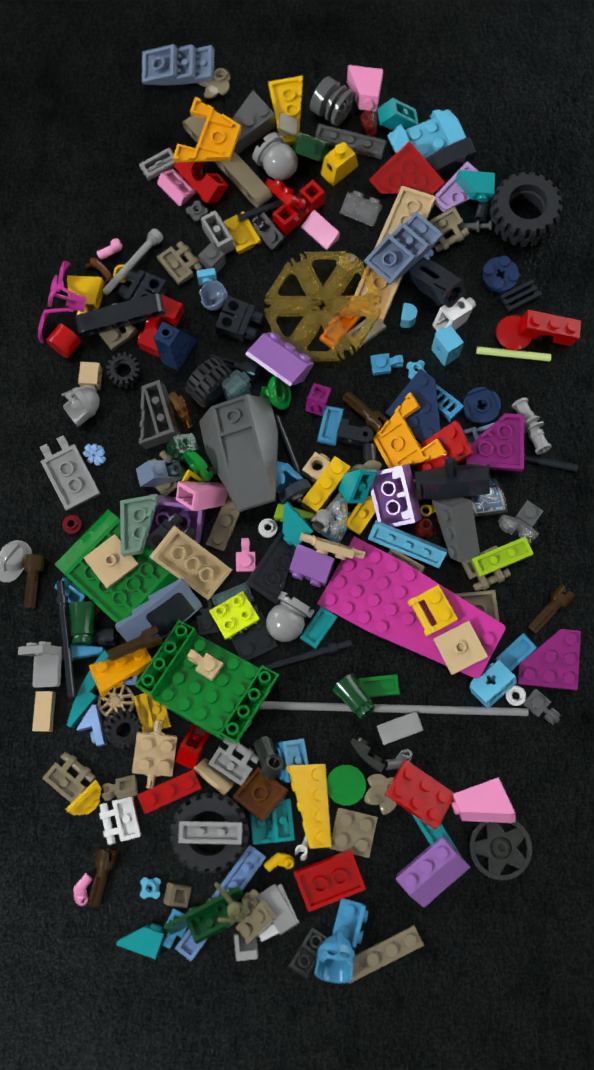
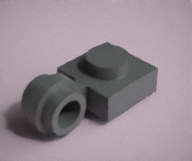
[523,689,561,725]

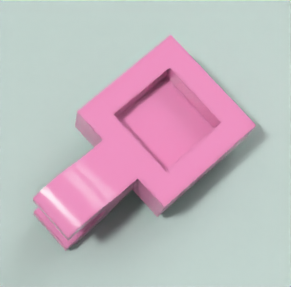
[236,538,256,572]

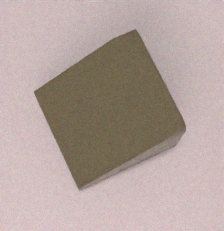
[278,113,298,137]
[163,882,191,908]

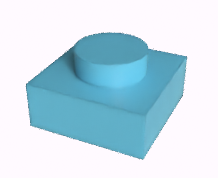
[197,268,217,285]

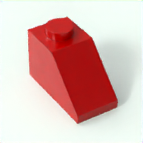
[175,724,211,769]

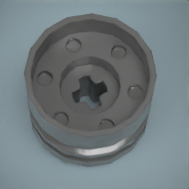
[310,76,356,126]

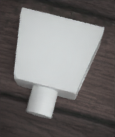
[432,297,475,331]

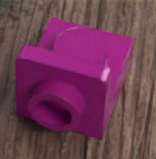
[305,383,331,416]

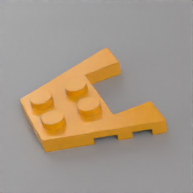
[173,97,241,162]
[373,393,447,468]

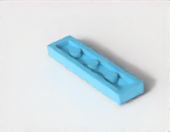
[368,520,447,568]

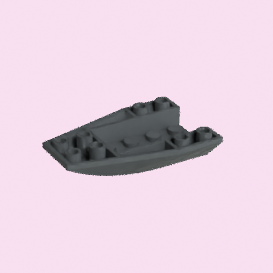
[199,395,278,512]

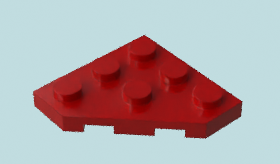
[369,141,445,195]

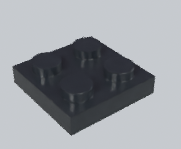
[231,612,278,662]

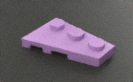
[434,161,479,212]

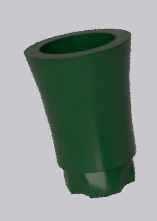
[69,601,96,645]
[332,673,375,719]

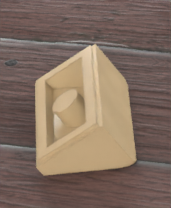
[32,691,56,732]
[194,758,235,795]

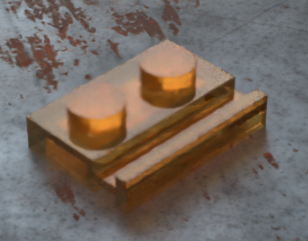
[168,391,193,429]

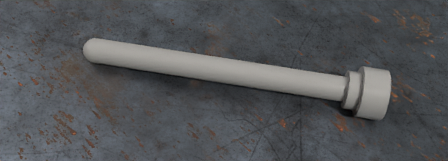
[103,228,163,295]

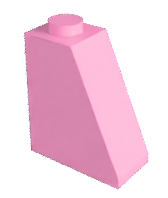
[347,65,383,111]
[176,481,228,511]
[451,778,516,823]

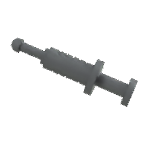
[458,220,491,232]

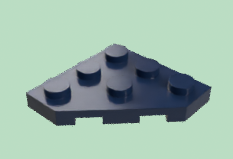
[385,368,441,442]

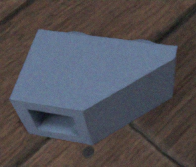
[136,460,183,487]

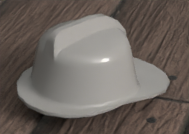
[0,540,32,582]

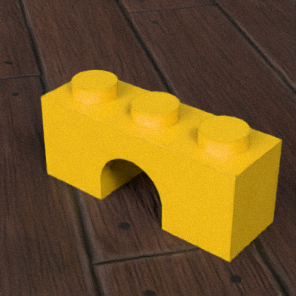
[302,456,350,515]

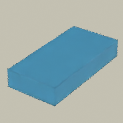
[317,405,344,446]
[494,633,537,671]

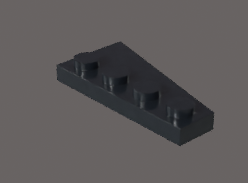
[245,527,296,605]

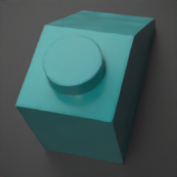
[377,98,418,130]
[455,170,495,202]
[338,469,377,503]
[283,501,314,547]
[116,923,166,959]

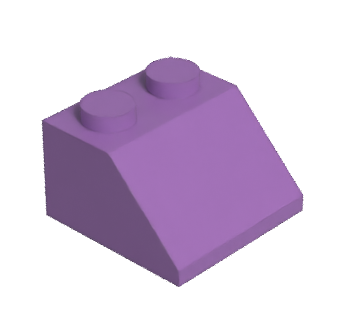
[289,544,334,588]

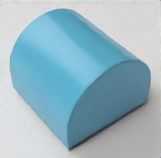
[400,303,417,328]

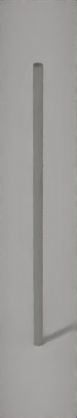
[259,701,529,716]

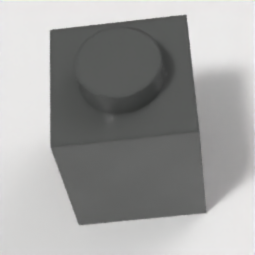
[199,243,226,273]
[513,500,543,531]

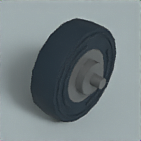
[278,479,311,504]

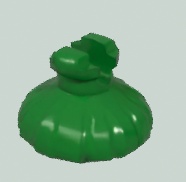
[259,375,291,410]

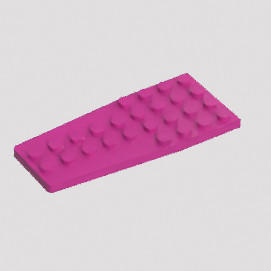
[317,536,505,679]

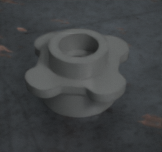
[186,201,208,221]

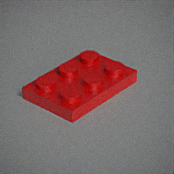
[416,420,474,472]
[384,760,454,830]
[294,849,366,912]

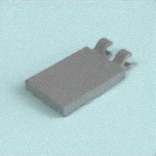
[40,435,100,511]

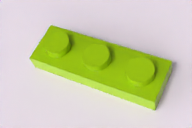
[471,537,534,578]

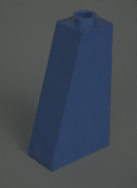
[153,322,197,371]

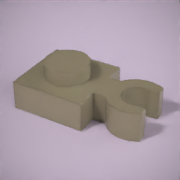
[102,774,138,801]

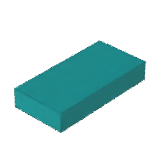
[300,606,338,649]

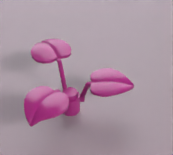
[38,261,87,344]

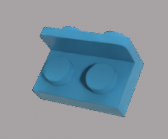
[275,739,308,784]
[332,898,368,948]

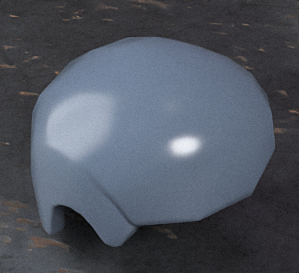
[199,280,228,311]

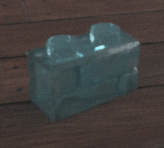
[221,370,252,401]

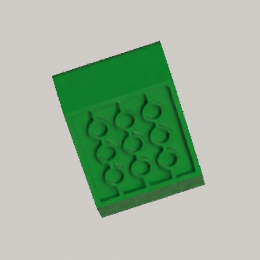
[54,510,190,623]
[135,620,279,745]

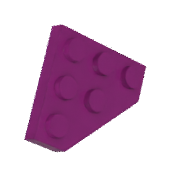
[465,413,524,471]
[517,629,581,690]

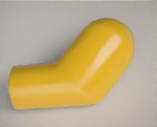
[263,853,294,872]

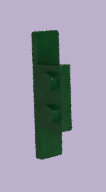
[164,886,244,944]

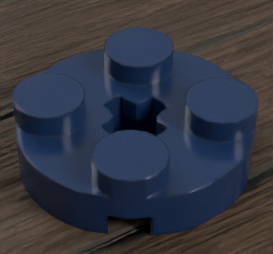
[482,256,519,294]
[463,387,501,425]

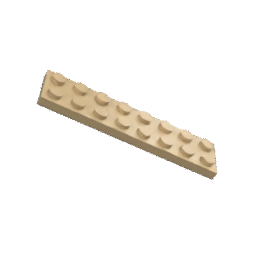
[349,186,436,323]

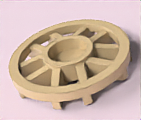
[97,685,135,718]

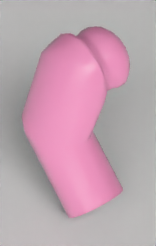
[97,239,122,260]
[73,873,93,906]

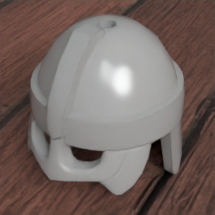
[62,386,100,427]

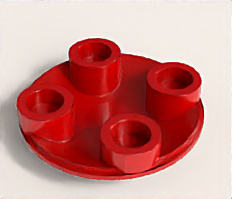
[496,315,532,350]

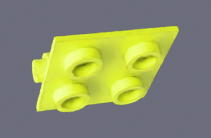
[209,591,260,639]

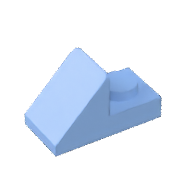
[77,705,108,746]

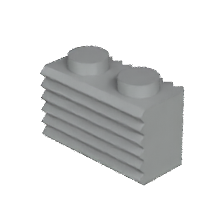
[201,211,235,255]

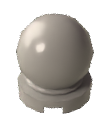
[252,132,298,180]
[266,591,315,642]

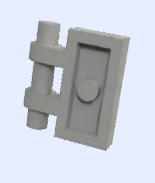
[208,741,259,786]

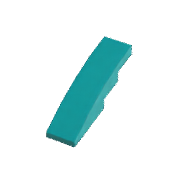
[67,651,109,728]

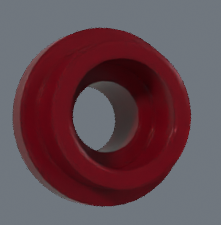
[62,515,82,534]

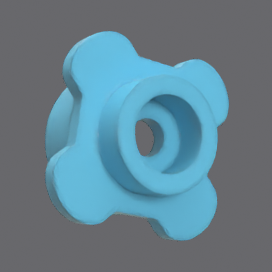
[407,360,427,379]
[140,877,161,899]

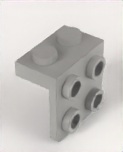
[18,642,62,688]

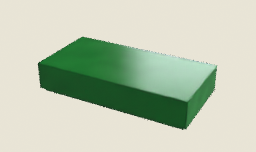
[358,674,400,698]

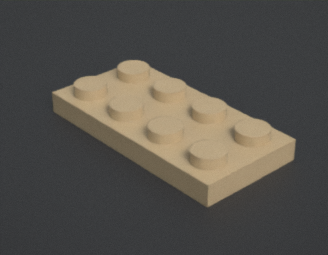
[149,525,232,600]

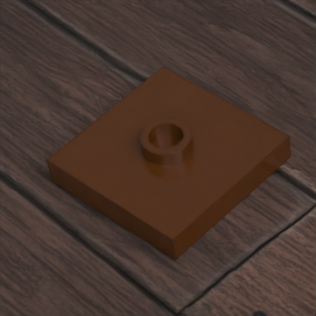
[232,767,289,823]

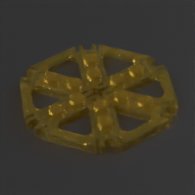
[264,251,381,361]

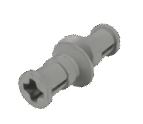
[512,398,552,455]

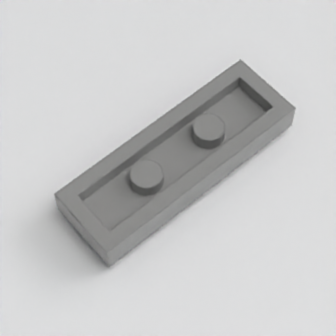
[178,821,242,844]

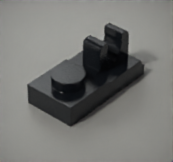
[252,212,287,251]

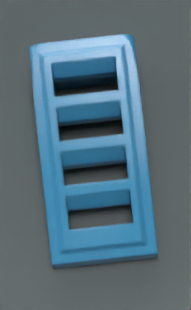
[436,384,464,423]
[62,644,106,661]

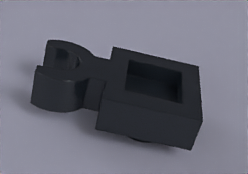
[196,600,219,636]

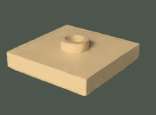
[84,534,139,589]
[433,621,488,675]

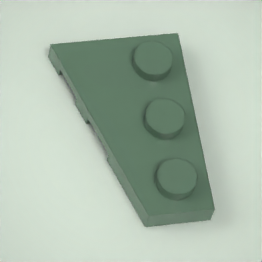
[120,494,159,557]

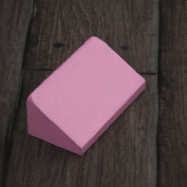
[158,169,196,206]
[301,210,340,250]

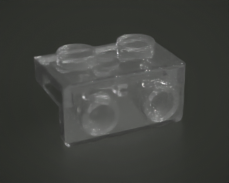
[340,190,383,226]

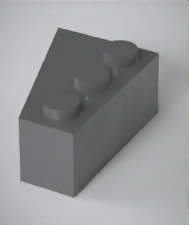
[232,90,276,155]
[139,380,180,449]
[432,497,480,562]

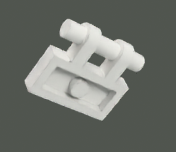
[99,796,141,845]

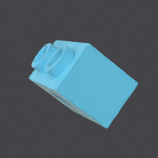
[431,325,464,366]
[470,660,517,709]

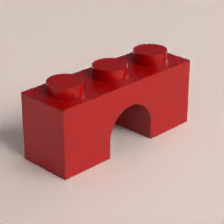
[174,161,229,203]
[272,180,325,236]
[137,295,184,357]
[518,310,581,346]
[137,769,204,814]

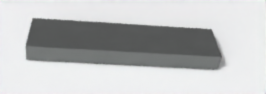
[315,124,387,159]

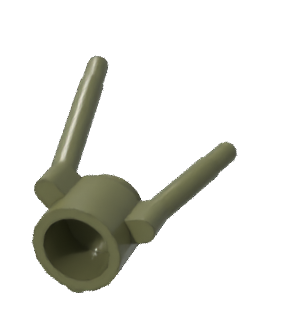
[214,882,250,925]

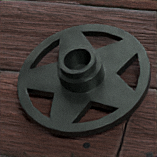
[470,821,532,880]

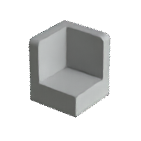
[234,932,258,961]

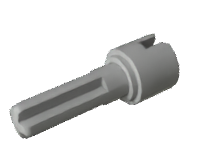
[310,492,346,534]

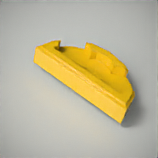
[66,780,101,816]

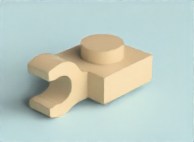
[187,649,224,682]

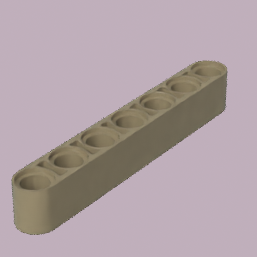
[183,115,273,208]

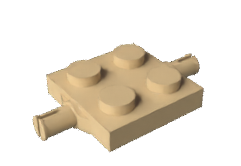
[300,533,365,560]
[132,719,177,789]

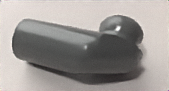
[384,749,413,770]

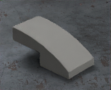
[377,711,424,745]
[258,884,298,935]

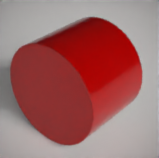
[46,324,81,358]

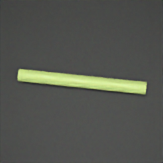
[476,347,551,361]

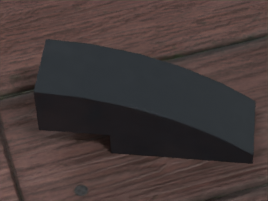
[425,137,476,175]

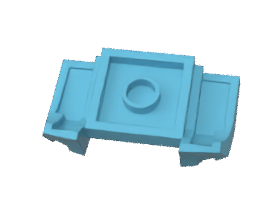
[387,110,466,158]

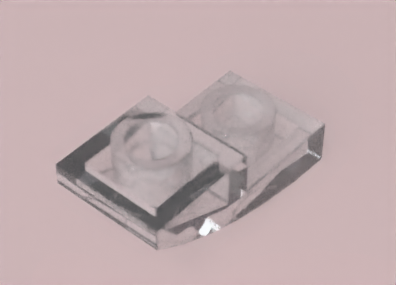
[329,497,348,540]
[498,515,539,543]

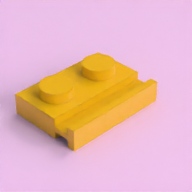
[223,211,261,255]
[133,693,172,733]

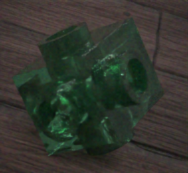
[166,433,199,462]

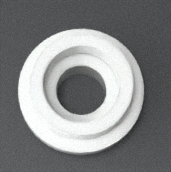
[258,519,278,538]
[506,686,526,706]

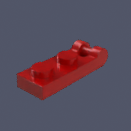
[265,179,306,209]

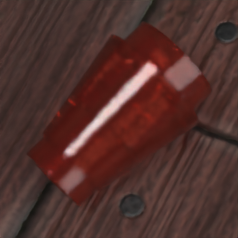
[360,110,378,136]
[415,519,434,539]

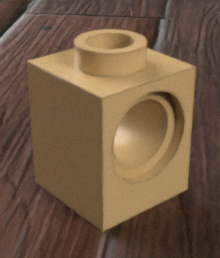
[78,362,103,390]
[302,452,330,483]

